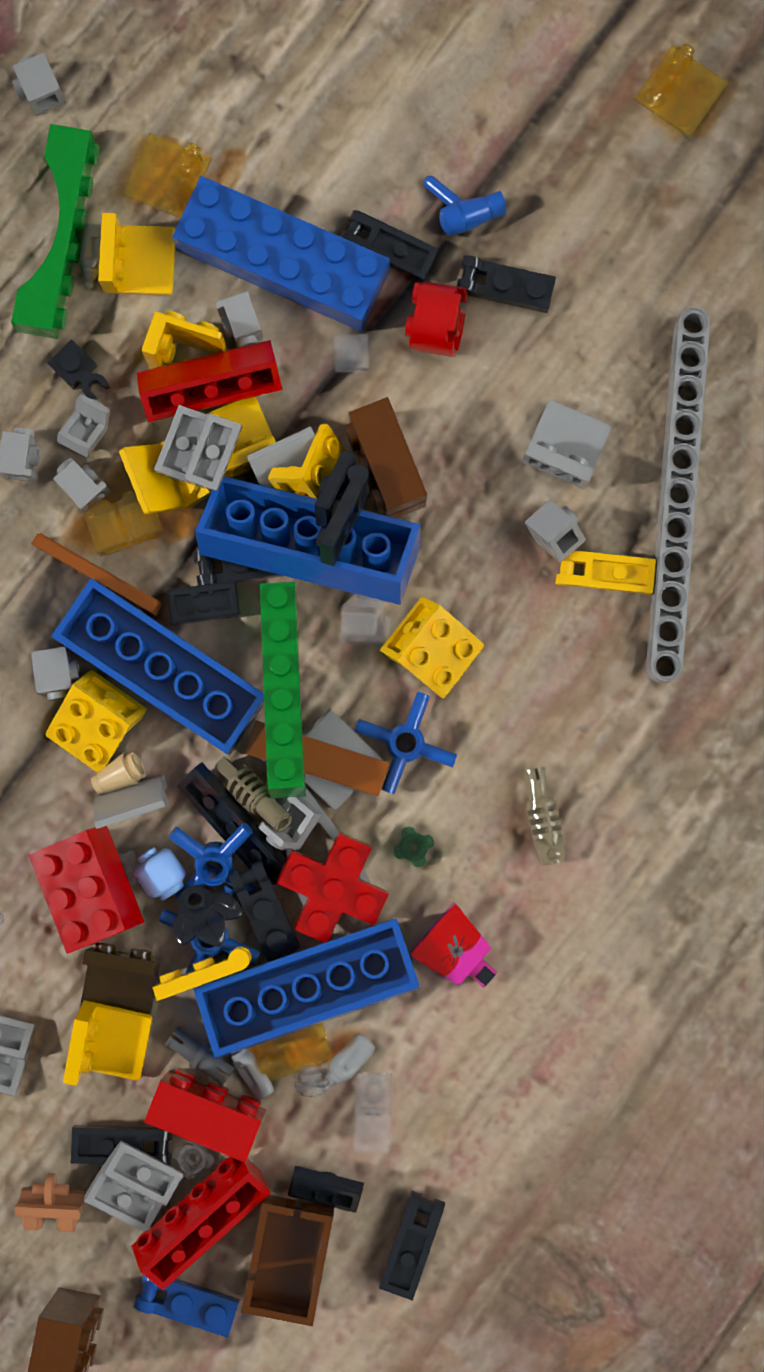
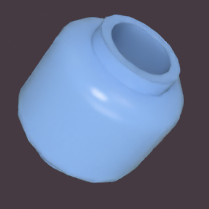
[133,846,186,901]

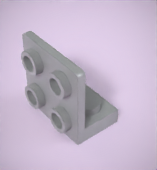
[522,400,611,489]

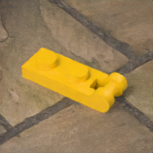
[555,550,656,595]
[152,946,252,1001]

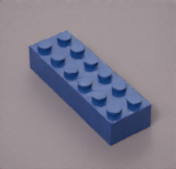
[172,176,390,332]
[195,476,421,605]
[51,578,264,755]
[193,918,421,1058]

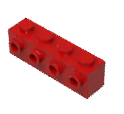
[136,340,283,423]
[131,1157,271,1291]

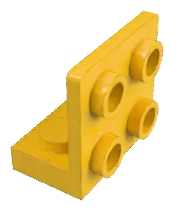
[98,213,175,296]
[141,310,227,369]
[206,397,276,478]
[268,424,347,499]
[119,441,212,514]
[380,596,484,698]
[45,669,147,773]
[63,1000,153,1086]

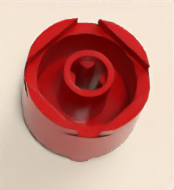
[405,281,467,357]

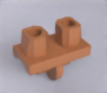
[15,1173,86,1232]

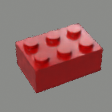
[28,826,145,954]
[144,1069,266,1163]

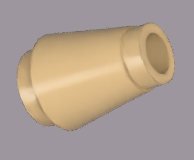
[91,752,146,795]

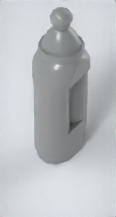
[79,224,101,289]
[321,1033,376,1092]
[231,1049,274,1100]

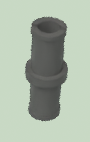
[165,1026,235,1087]

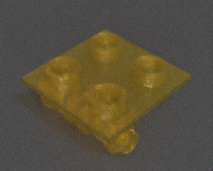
[634,43,728,138]
[123,133,212,218]
[256,1023,334,1081]

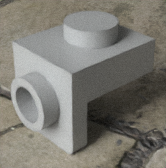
[57,394,110,458]
[258,797,322,850]

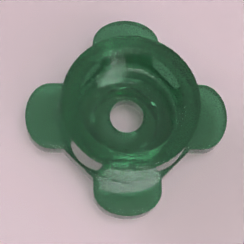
[393,827,434,867]

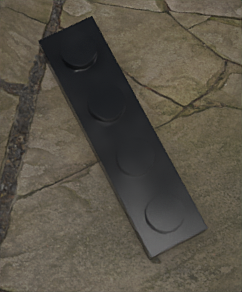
[177,762,287,886]

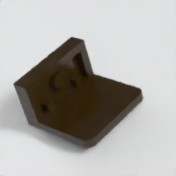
[80,942,161,1015]

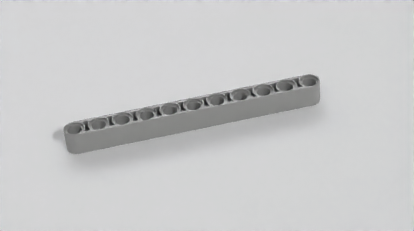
[646,307,710,684]

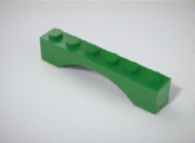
[11,124,100,339]
[260,581,306,799]

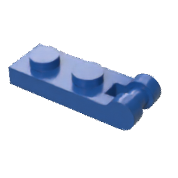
[133,1275,240,1338]

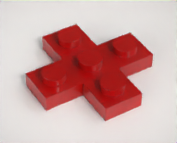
[277,831,389,943]

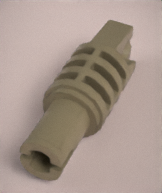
[214,756,292,832]
[522,767,565,866]

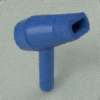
[424,176,506,236]

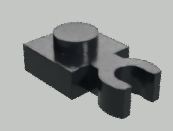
[47,339,110,400]

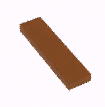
[31,533,162,617]
[244,720,389,796]

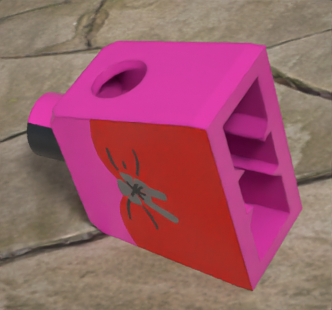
[410,902,497,988]

